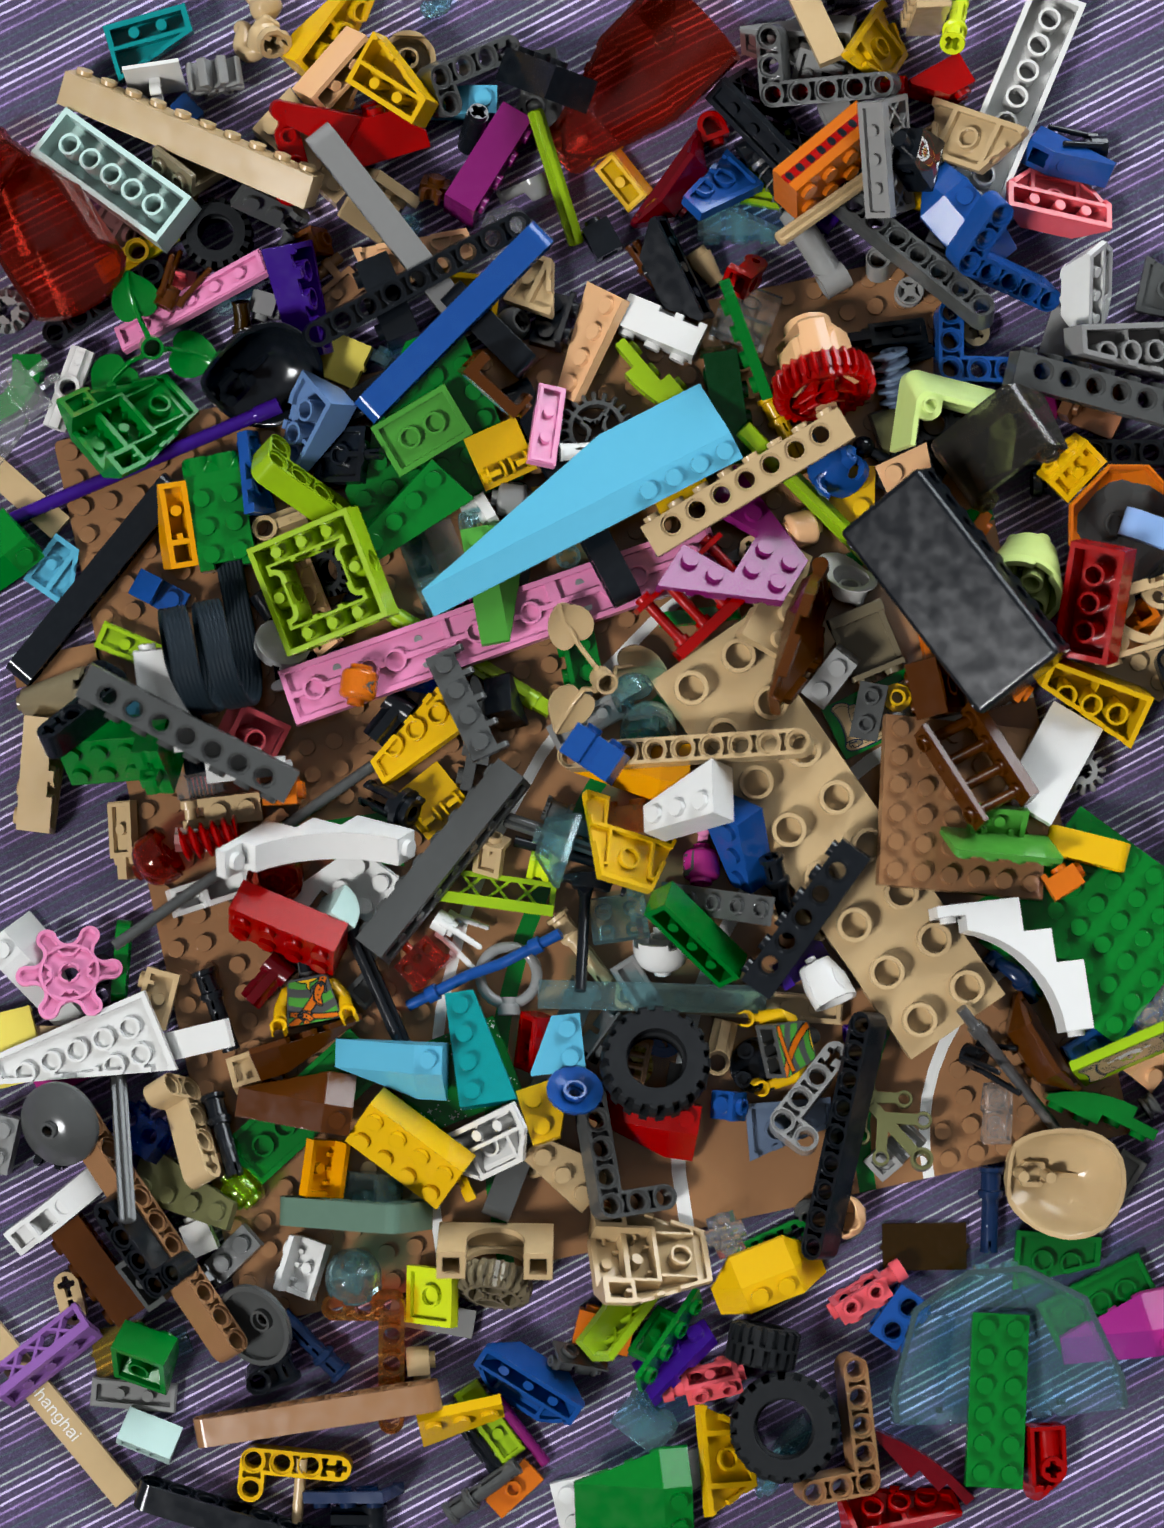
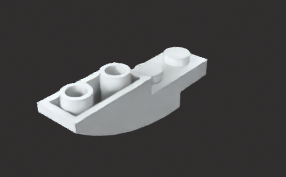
[3,1167,103,1256]

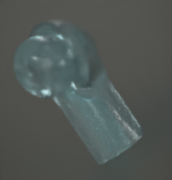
[420,0,452,19]

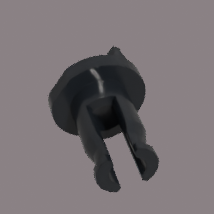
[358,779,426,828]

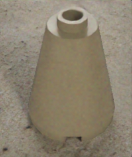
[16,666,86,718]

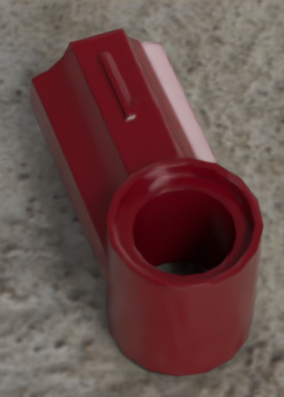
[241,952,298,1009]

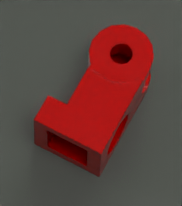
[719,254,768,300]

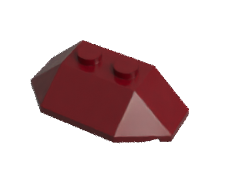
[630,129,707,229]

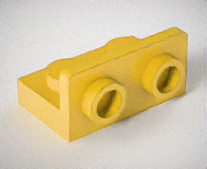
[1036,433,1107,503]

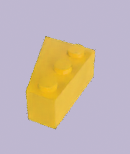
[345,31,439,129]

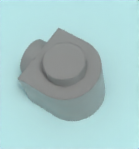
[249,289,281,322]

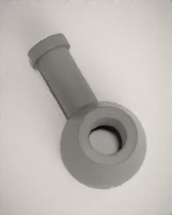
[496,171,549,205]

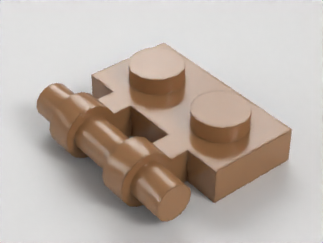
[318,252,364,314]

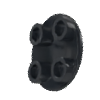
[730,1037,775,1094]

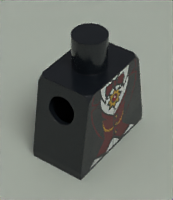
[891,128,945,192]

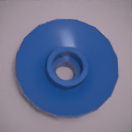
[546,1066,604,1115]

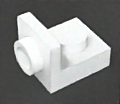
[460,492,500,526]

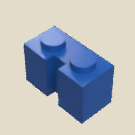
[559,722,630,786]

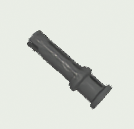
[441,1457,523,1525]

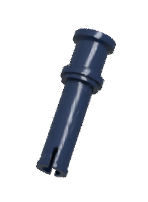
[978,1165,1004,1253]
[285,1308,351,1384]

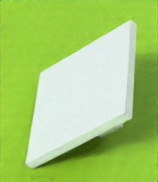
[122,58,187,101]

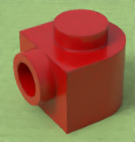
[696,110,730,149]

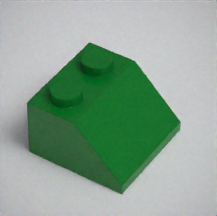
[111,1319,179,1395]

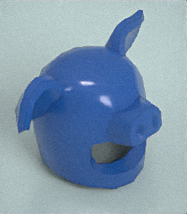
[807,434,870,499]

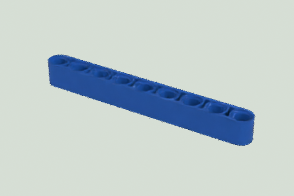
[354,221,554,424]

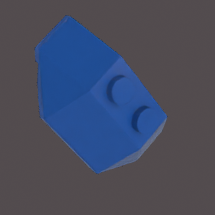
[920,162,1017,258]
[473,1341,585,1425]

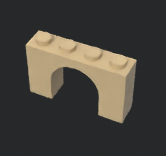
[436,1222,554,1280]

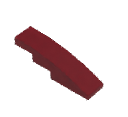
[875,1427,974,1506]

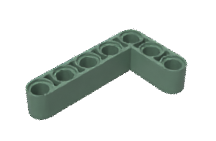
[279,1195,433,1234]

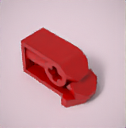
[1023,1421,1067,1501]

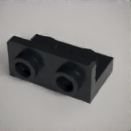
[528,291,581,353]

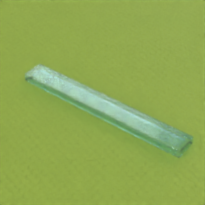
[537,980,767,1014]

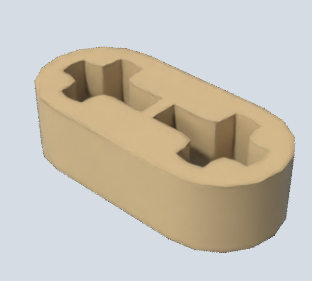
[53,1270,88,1325]

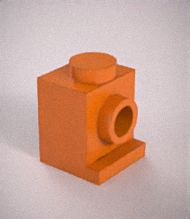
[1040,861,1086,903]

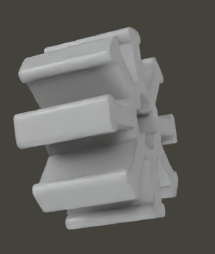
[185,55,245,98]

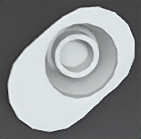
[819,552,878,607]

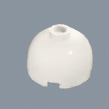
[632,927,688,977]

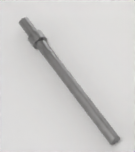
[956,1005,1062,1130]

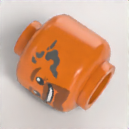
[339,663,379,707]

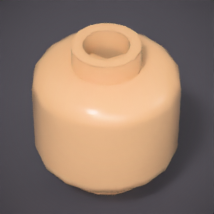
[780,509,823,549]

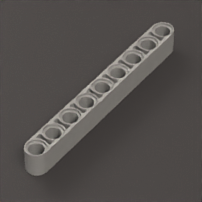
[305,122,473,338]

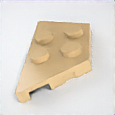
[931,97,1030,175]

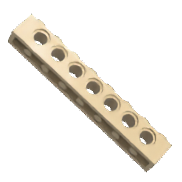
[640,406,856,557]

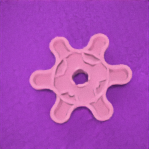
[15,926,123,1020]

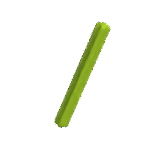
[528,108,584,246]

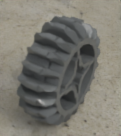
[560,392,632,443]

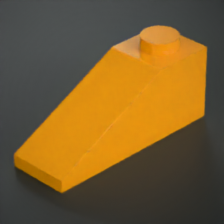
[157,480,199,570]

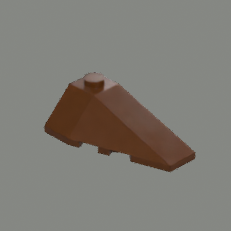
[235,1071,357,1136]

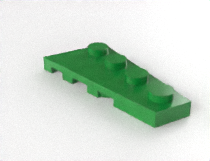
[719,278,773,401]

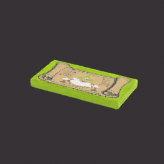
[1069,1021,1164,1086]

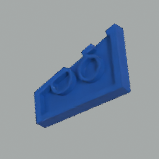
[681,149,764,222]

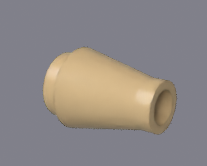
[686,244,723,288]

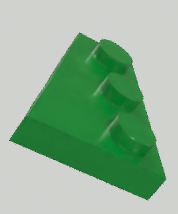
[1011,1229,1102,1287]

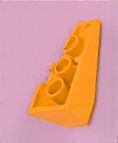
[574,736,692,800]

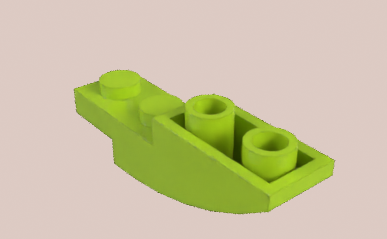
[615,338,688,405]

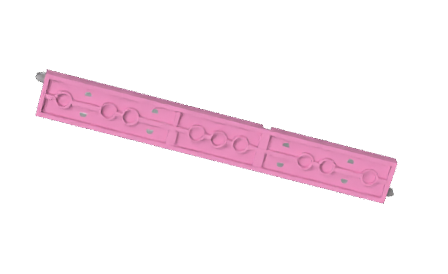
[271,527,734,727]

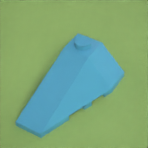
[335,1038,449,1101]

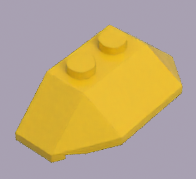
[710,1235,826,1315]

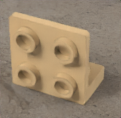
[337,166,420,243]

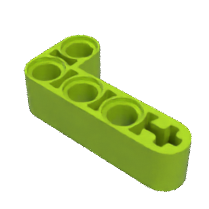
[251,434,351,521]

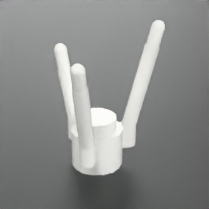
[429,909,490,969]

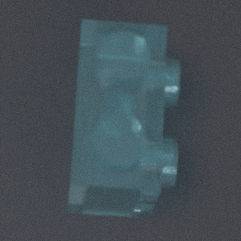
[610,1389,679,1453]

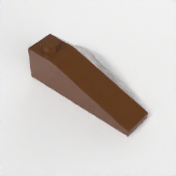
[248,1013,364,1081]

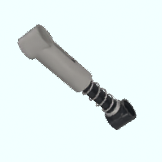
[734,139,853,300]

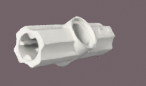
[43,345,95,433]

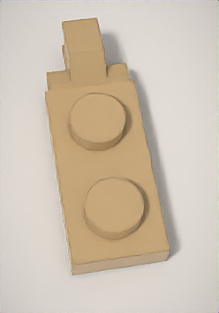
[107,800,140,880]

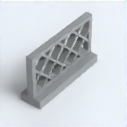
[857,94,916,218]

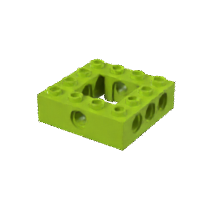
[246,506,399,657]

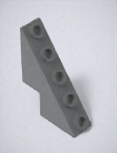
[661,881,775,926]

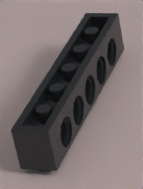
[741,837,871,1000]

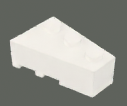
[618,293,708,365]
[643,758,734,841]

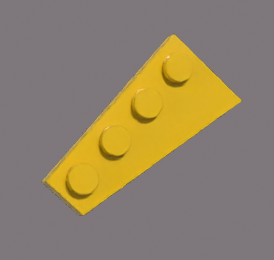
[370,687,459,786]

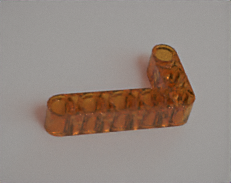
[321,1289,406,1434]

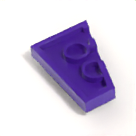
[631,1318,718,1407]

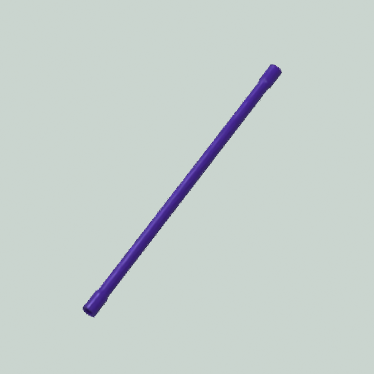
[9,397,283,524]

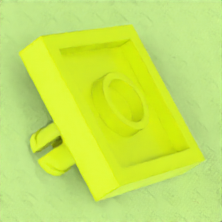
[406,1264,459,1328]

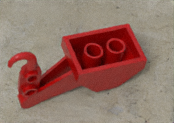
[269,99,431,206]

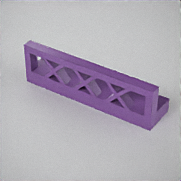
[0,1302,103,1408]

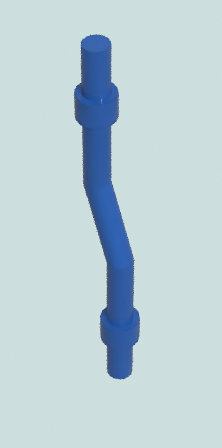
[405,928,564,1011]

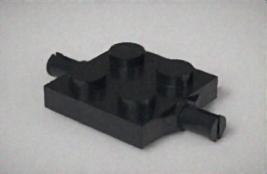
[313,426,385,485]

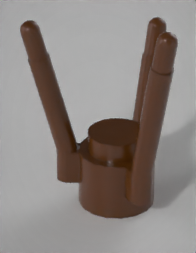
[153,250,212,313]

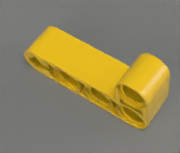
[237,1443,353,1502]

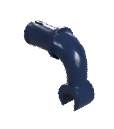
[982,950,1043,1004]

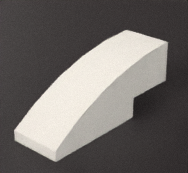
[165,869,259,919]
[164,1018,235,1060]

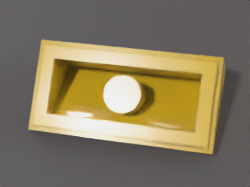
[594,149,653,213]

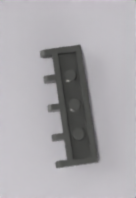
[425,643,510,763]

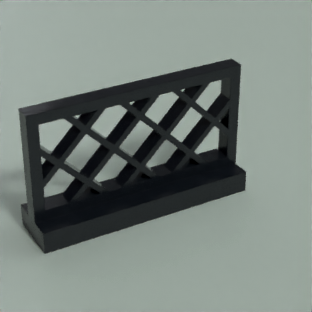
[705,67,812,169]

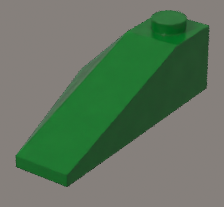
[0,507,45,591]

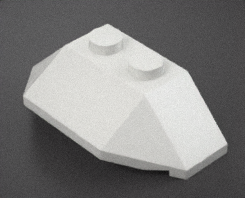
[1059,240,1113,327]
[447,1101,527,1181]

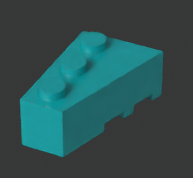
[102,3,194,84]

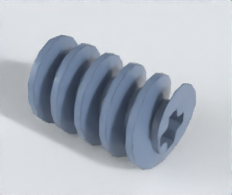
[873,346,911,409]

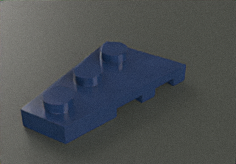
[302,1482,404,1508]

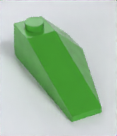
[460,525,520,647]

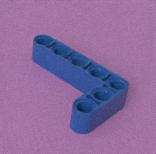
[945,190,1061,312]
[933,303,1073,387]

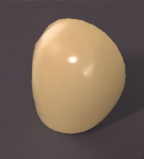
[1003,1128,1127,1240]

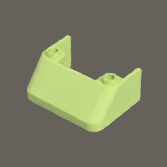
[890,370,1018,477]

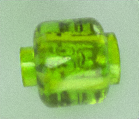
[220,1168,263,1210]

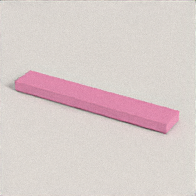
[114,248,269,354]

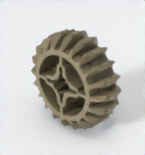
[458,1257,533,1310]

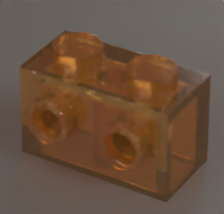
[607,797,646,833]

